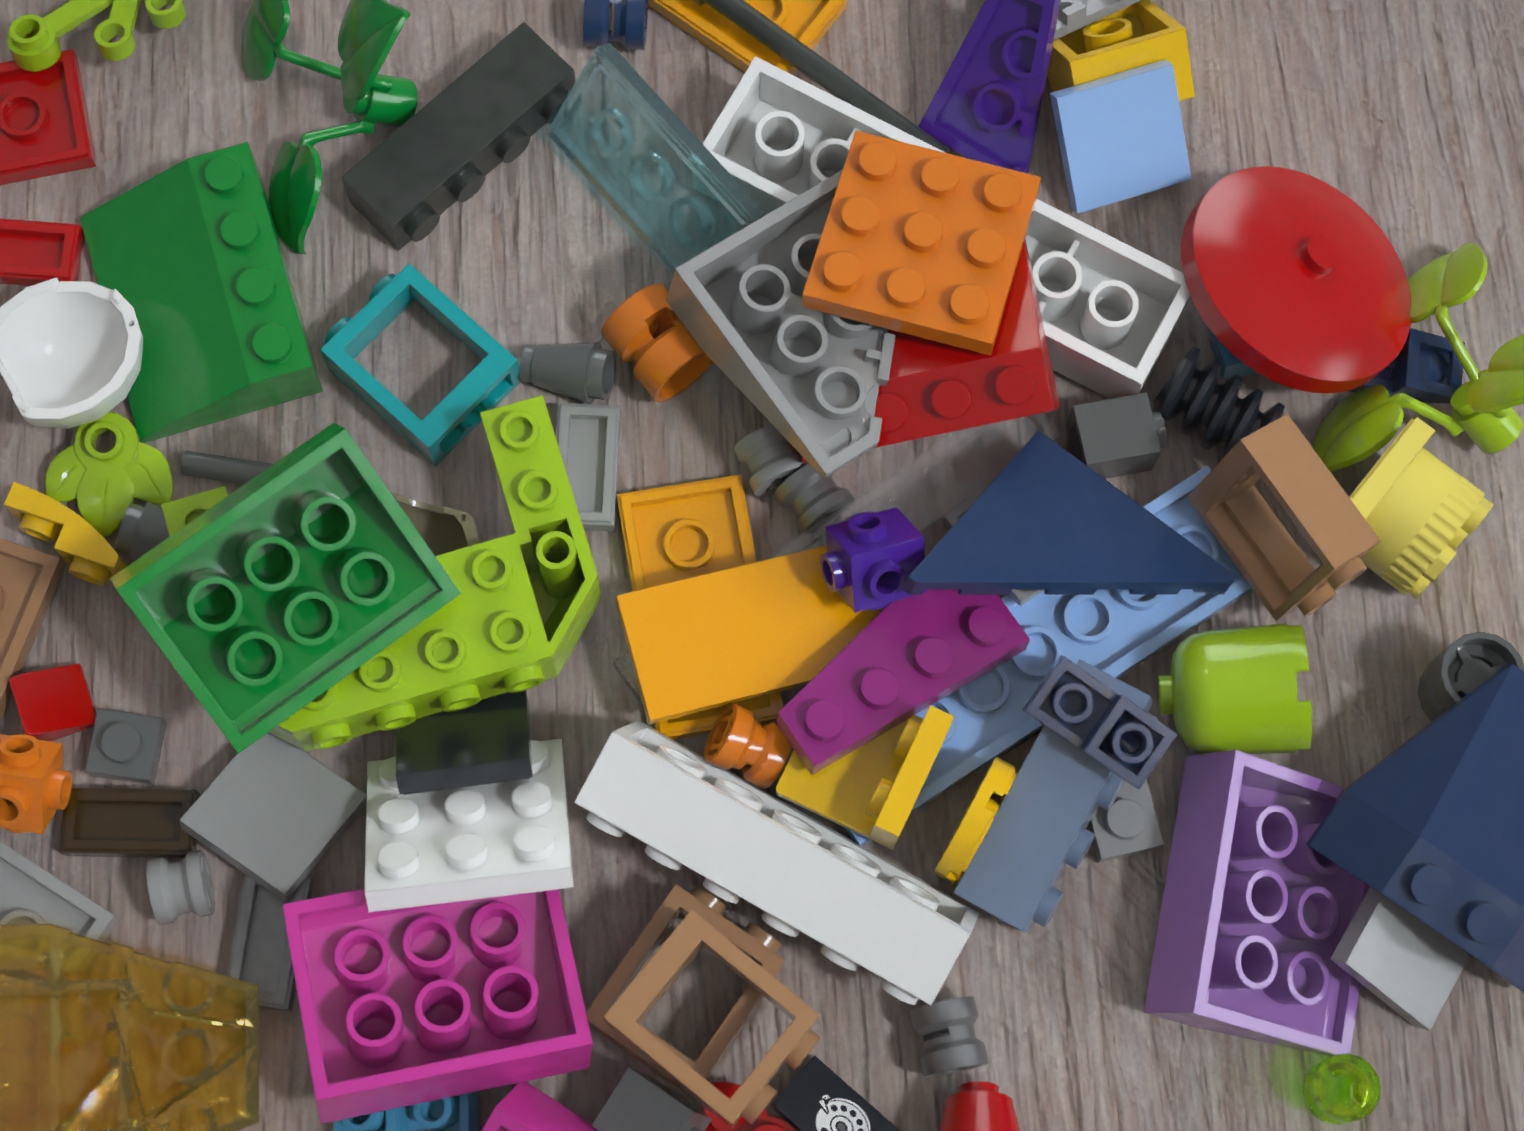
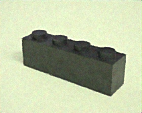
[341,22,577,251]

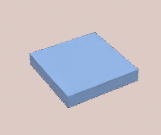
[1050,59,1192,214]

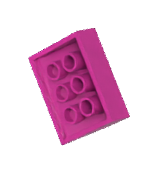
[282,889,593,1124]

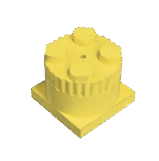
[1349,417,1494,599]

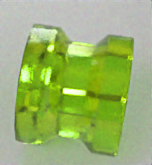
[1302,1053,1381,1125]

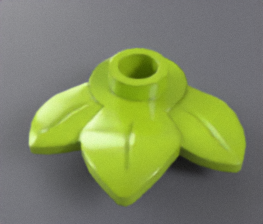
[45,411,174,537]

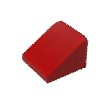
[9,663,97,741]

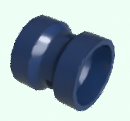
[583,0,648,50]

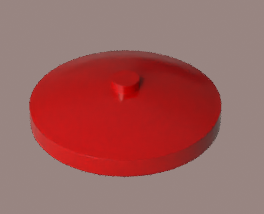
[1181,166,1411,394]

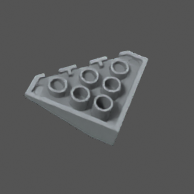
[666,170,896,479]

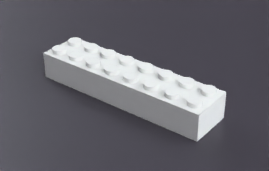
[695,56,1191,399]

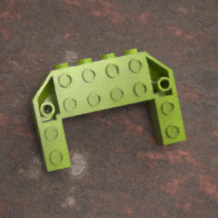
[161,395,602,752]

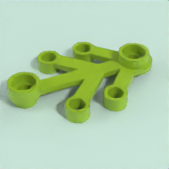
[7,0,186,71]

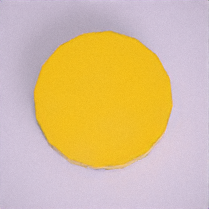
[933,757,1018,884]

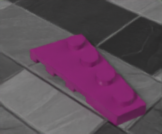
[776,590,1030,775]

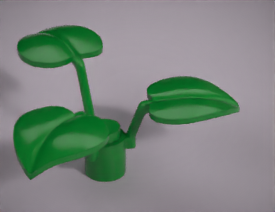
[241,0,417,254]

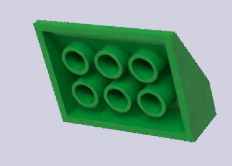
[80,142,323,443]
[110,423,461,754]

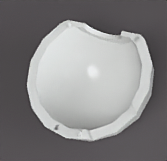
[0,277,144,429]

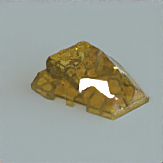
[0,923,259,1131]

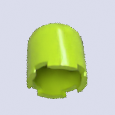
[1158,623,1312,754]

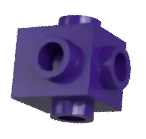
[820,507,927,613]

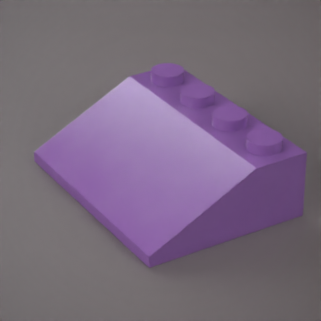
[1144,750,1370,1059]

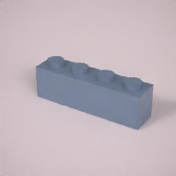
[954,659,1157,934]

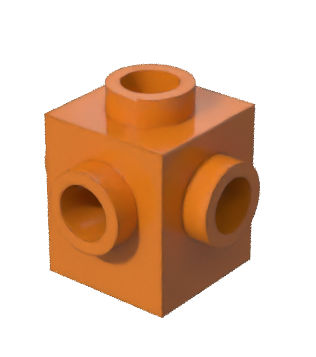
[0,734,72,834]

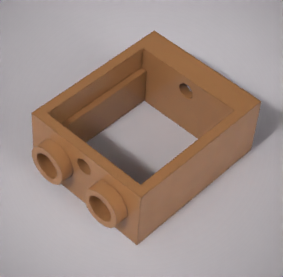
[1187,414,1381,621]
[586,884,786,1099]
[603,910,821,1129]

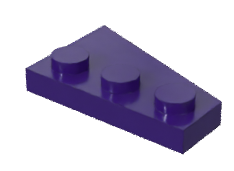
[918,0,1061,174]

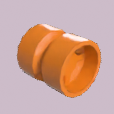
[601,283,714,402]

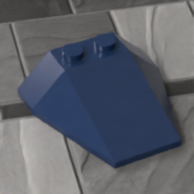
[1306,663,1524,993]

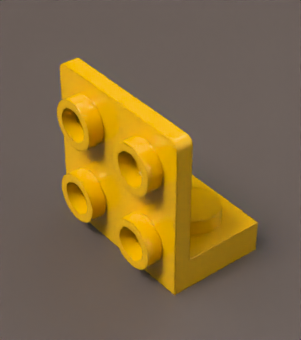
[776,705,955,850]

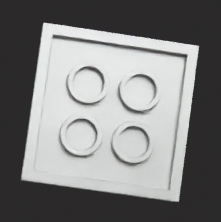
[365,738,574,912]

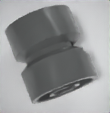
[1418,632,1524,722]

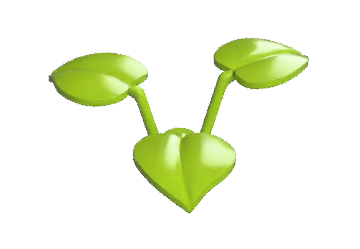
[1312,242,1524,472]

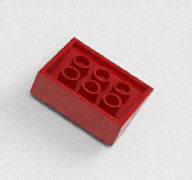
[801,239,1060,463]

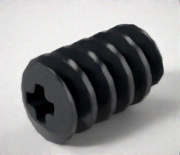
[1154,346,1295,458]

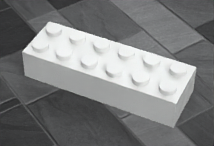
[574,720,980,1005]

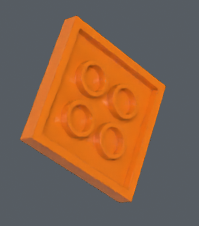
[802,130,1041,356]

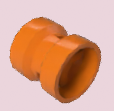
[704,703,792,789]

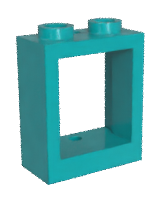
[320,263,521,467]

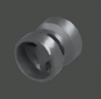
[909,996,989,1078]

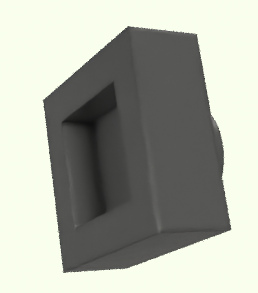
[85,708,167,785]

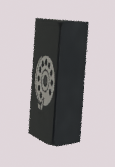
[771,1055,900,1131]

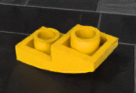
[4,482,127,586]

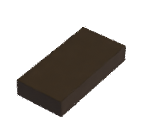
[60,788,201,858]

